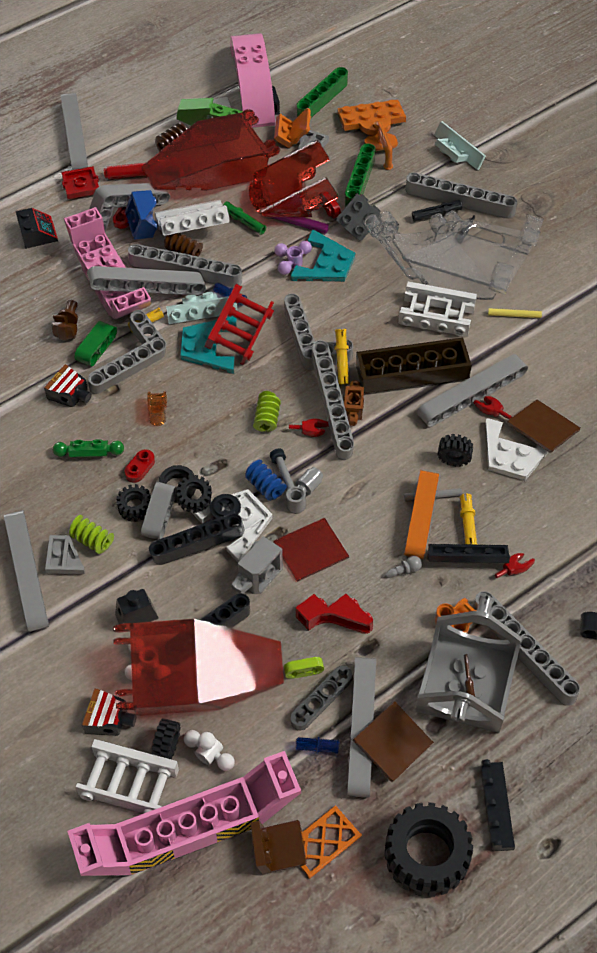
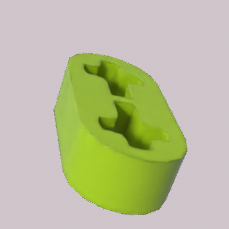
[283,657,324,679]

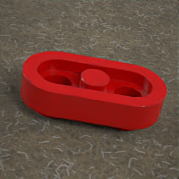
[317,190,341,218]
[113,207,129,229]
[125,449,155,483]

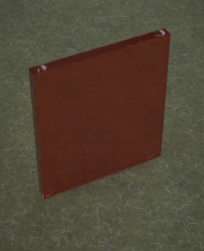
[273,518,349,582]

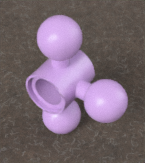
[274,241,312,275]

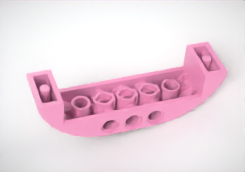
[230,33,275,128]

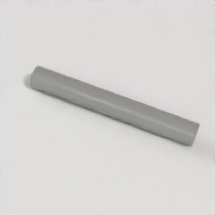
[404,488,462,501]

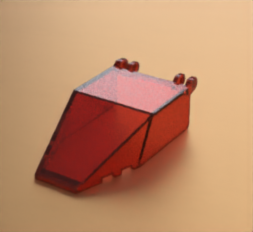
[142,109,281,191]
[113,619,284,716]

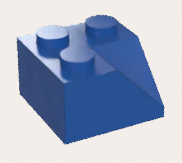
[125,190,157,240]

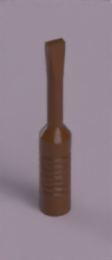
[464,654,475,706]

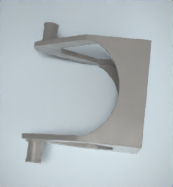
[416,595,522,733]

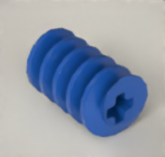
[245,460,287,501]

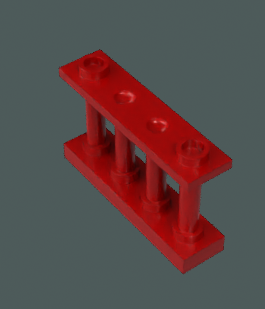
[204,284,274,365]

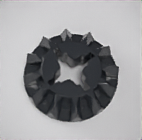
[210,494,241,519]

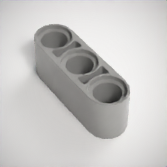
[141,482,177,540]

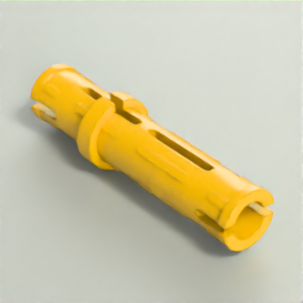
[334,329,349,385]
[459,493,477,544]

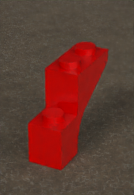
[295,594,373,634]

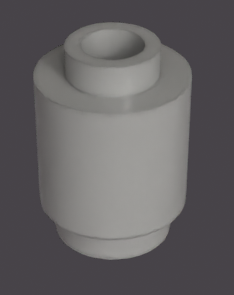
[296,467,323,495]

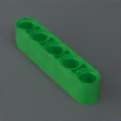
[297,67,348,118]
[345,143,375,207]

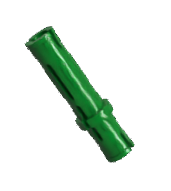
[223,201,267,235]

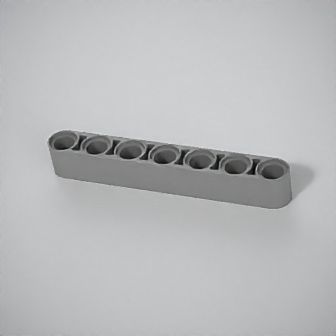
[61,93,88,170]
[405,173,517,218]
[128,244,242,288]
[87,266,206,295]
[312,340,354,460]
[417,354,528,427]
[4,510,49,632]
[473,591,580,706]
[347,657,376,798]

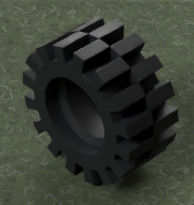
[437,434,473,467]
[176,475,212,513]
[116,484,151,522]
[151,718,181,759]

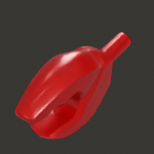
[474,396,512,419]
[289,418,329,437]
[495,553,535,578]

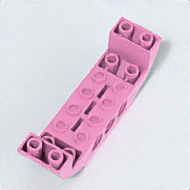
[64,207,151,319]

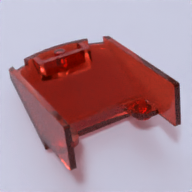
[249,140,338,217]

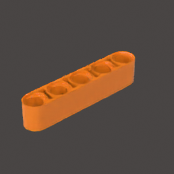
[404,470,439,559]

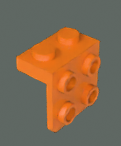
[274,108,311,148]

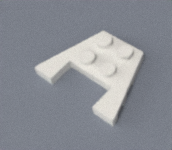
[485,418,549,481]
[191,489,273,562]

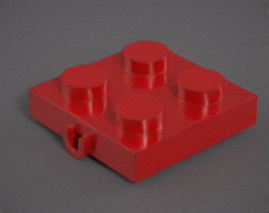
[61,166,99,199]

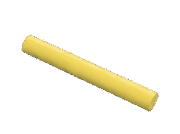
[488,308,542,318]

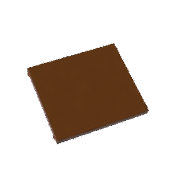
[507,399,581,453]
[353,701,434,782]

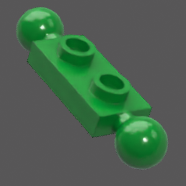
[52,439,124,457]

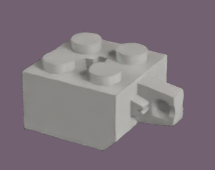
[232,536,283,594]

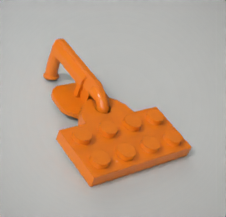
[337,99,406,170]

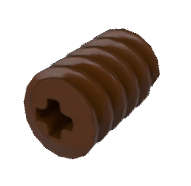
[155,123,191,155]
[164,233,203,257]

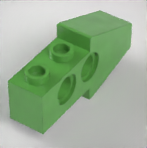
[176,98,244,136]

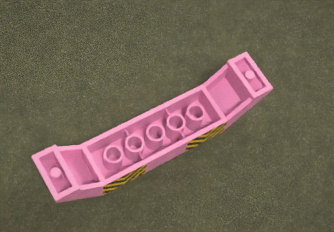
[67,751,301,876]

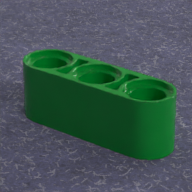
[74,321,117,367]

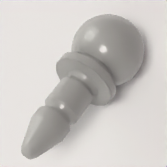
[385,556,422,577]

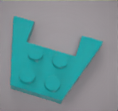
[291,230,356,282]
[181,316,237,374]

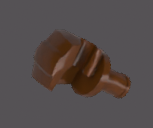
[52,300,78,340]

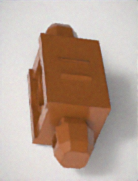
[344,380,364,426]

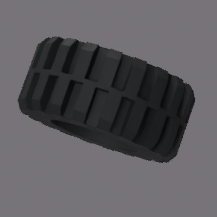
[384,802,473,897]

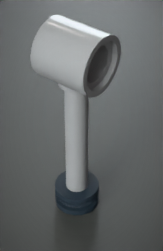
[269,448,306,513]

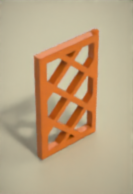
[300,805,362,879]

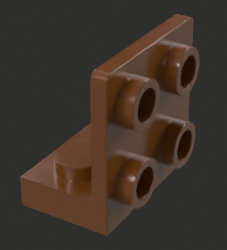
[250,820,307,875]

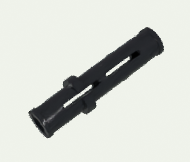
[412,200,462,222]

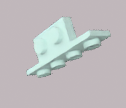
[434,121,486,170]
[166,292,238,324]

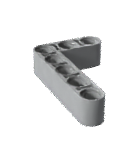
[89,183,170,231]
[284,294,353,370]
[88,310,166,394]

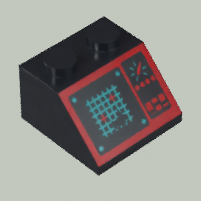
[15,208,58,249]

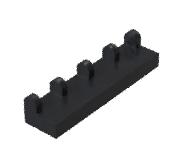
[427,544,510,563]
[480,759,515,851]

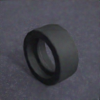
[159,465,196,503]

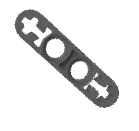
[291,666,352,731]

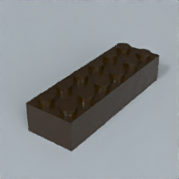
[356,337,472,393]

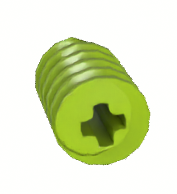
[253,391,281,432]
[69,515,114,554]

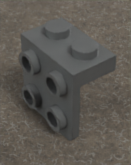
[336,194,382,241]

